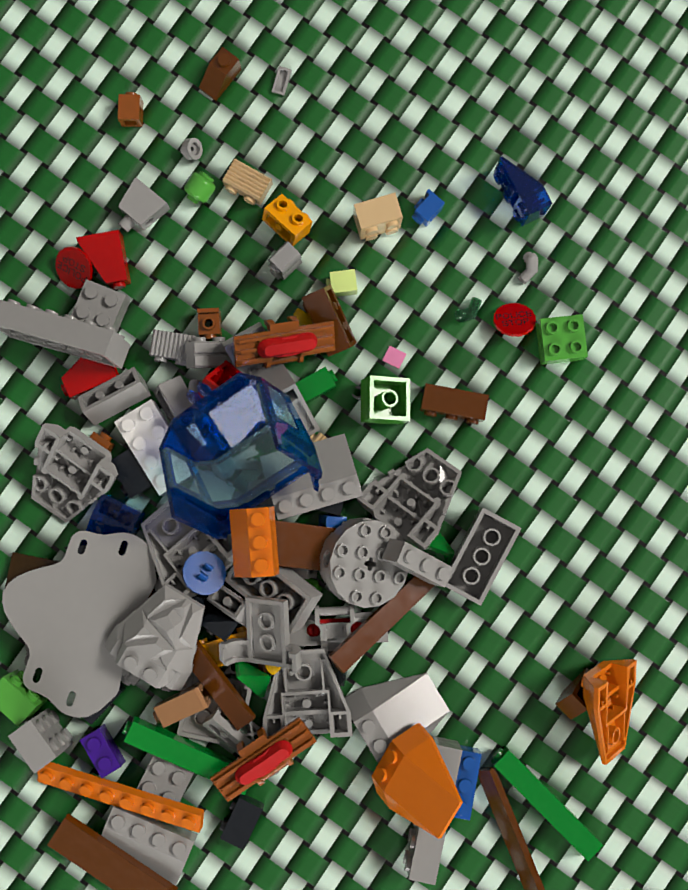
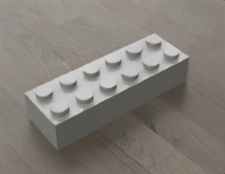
[0,299,130,369]
[403,736,463,885]

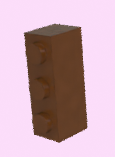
[302,284,357,357]
[420,383,489,425]

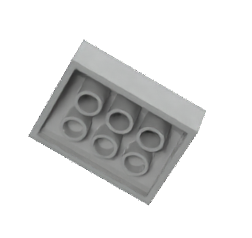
[261,433,363,520]
[101,806,198,886]

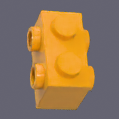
[262,194,313,246]

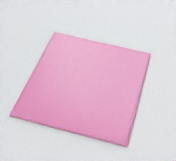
[382,346,406,369]

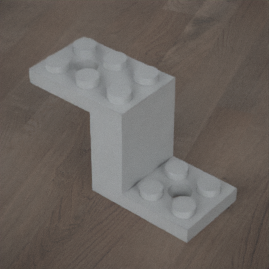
[222,322,320,451]

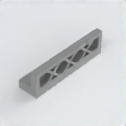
[202,706,279,777]

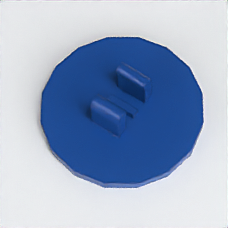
[182,551,226,595]

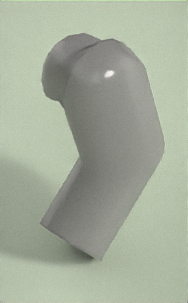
[518,252,538,284]

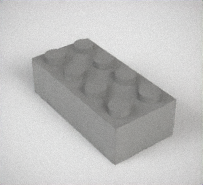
[445,507,522,606]
[225,566,323,634]

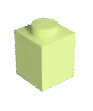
[326,269,357,297]

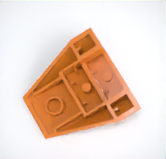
[581,659,637,765]
[372,723,463,839]

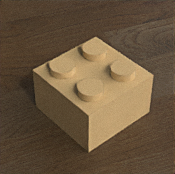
[353,193,403,241]

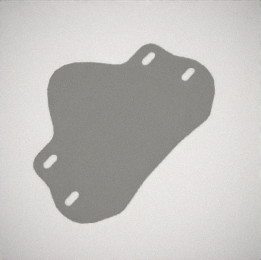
[2,531,157,718]

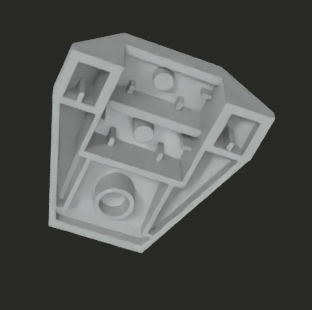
[141,496,233,598]
[263,648,353,738]
[345,673,450,764]

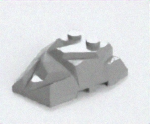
[31,423,118,523]
[357,448,462,550]
[105,583,205,691]

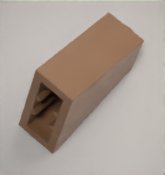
[153,681,213,728]

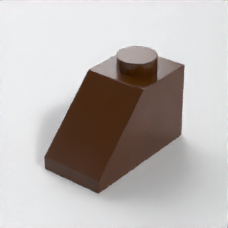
[199,47,242,101]
[555,668,590,720]

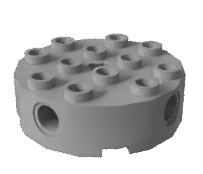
[320,517,408,608]

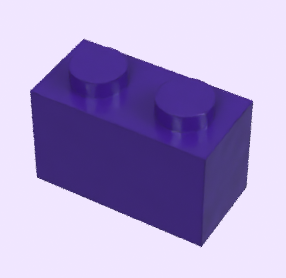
[80,724,126,778]

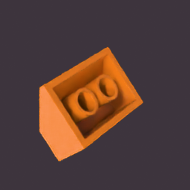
[229,506,279,578]

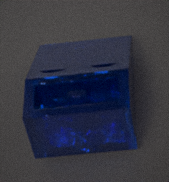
[493,156,553,226]
[80,493,146,556]

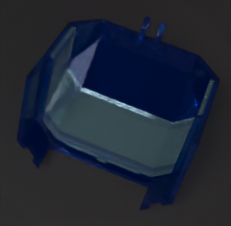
[159,372,323,539]

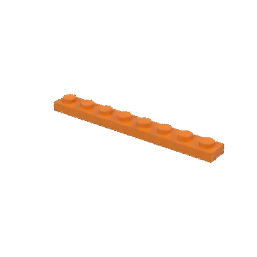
[37,762,204,833]

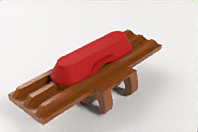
[233,315,335,368]
[210,717,317,802]

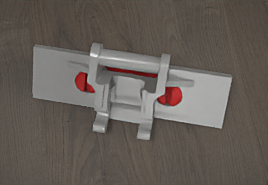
[290,604,388,655]

